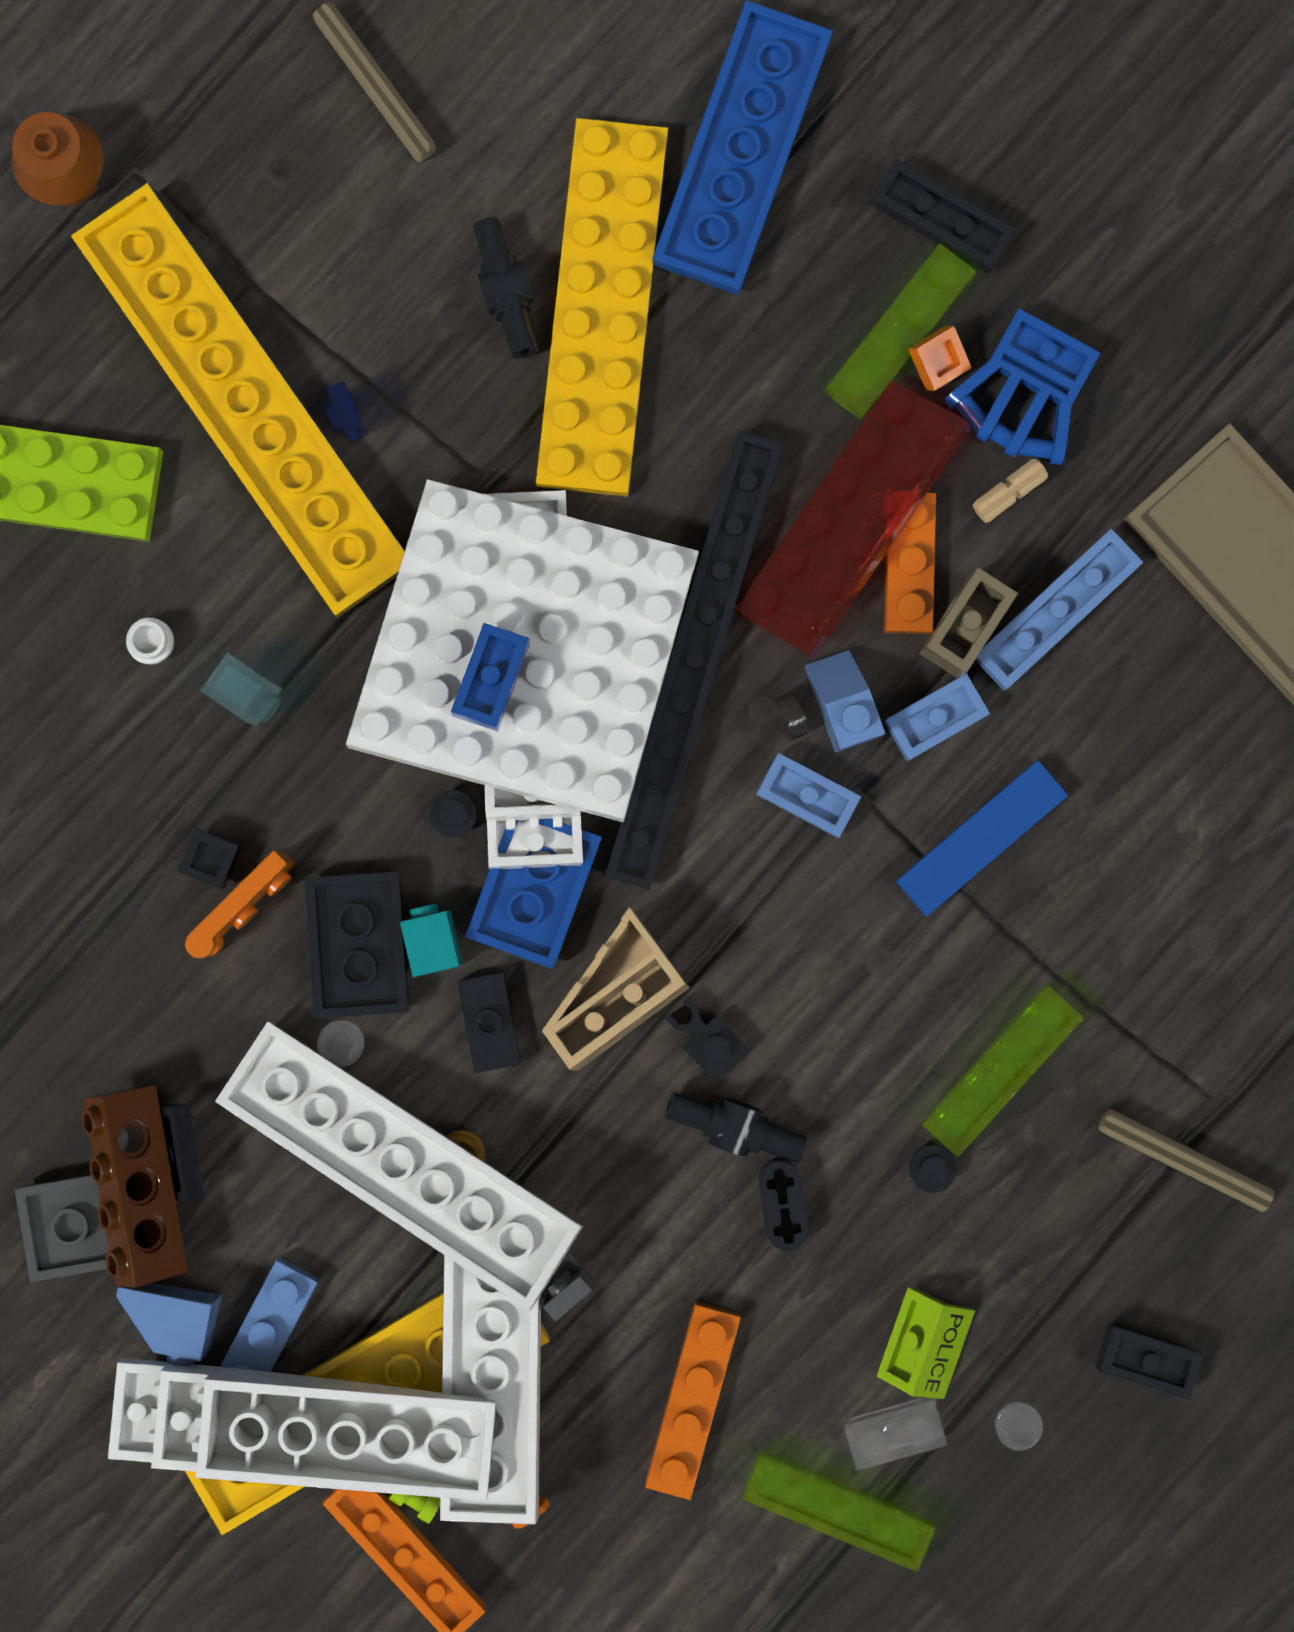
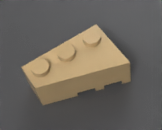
[542,907,690,1071]

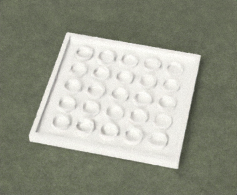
[346,479,698,822]

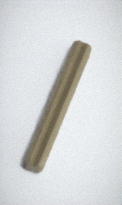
[313,2,436,162]
[1098,1109,1274,1212]

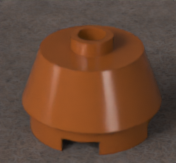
[11,112,104,206]

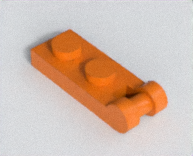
[185,850,295,958]

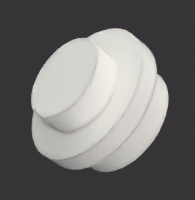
[126,618,174,665]

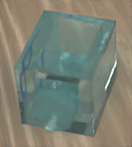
[201,652,283,726]

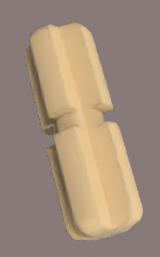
[973,458,1048,523]

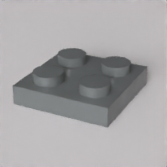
[15,1174,109,1282]

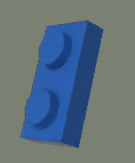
[451,623,530,731]

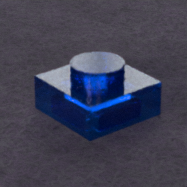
[324,381,368,441]

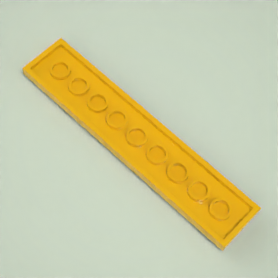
[71,183,405,618]

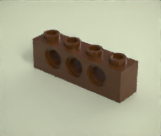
[82,1085,188,1288]

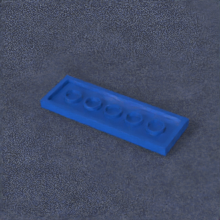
[652,0,833,296]

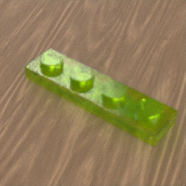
[825,243,976,420]
[921,985,1084,1157]
[742,1450,936,1572]

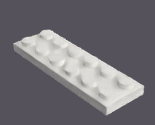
[440,1255,541,1524]

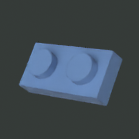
[884,674,990,761]
[756,753,861,838]

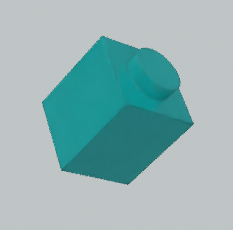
[400,904,463,977]

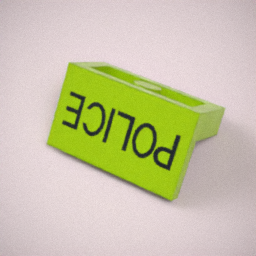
[877,1287,975,1399]

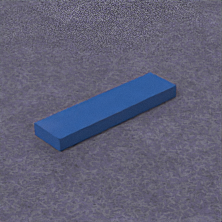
[895,760,1068,917]

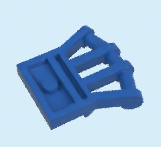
[944,308,1100,465]

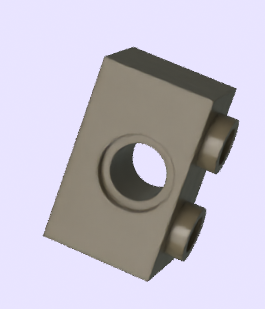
[919,568,1018,678]

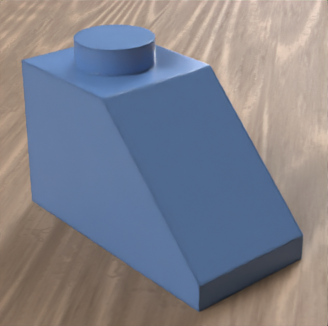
[805,650,885,753]
[116,1282,222,1365]

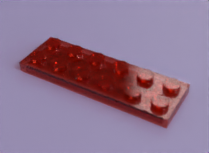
[735,380,971,660]

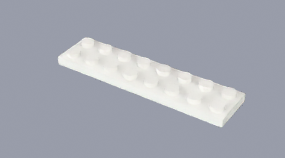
[215,1022,583,1311]

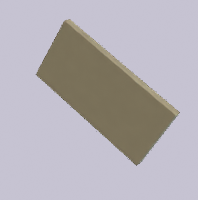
[1123,423,1294,705]

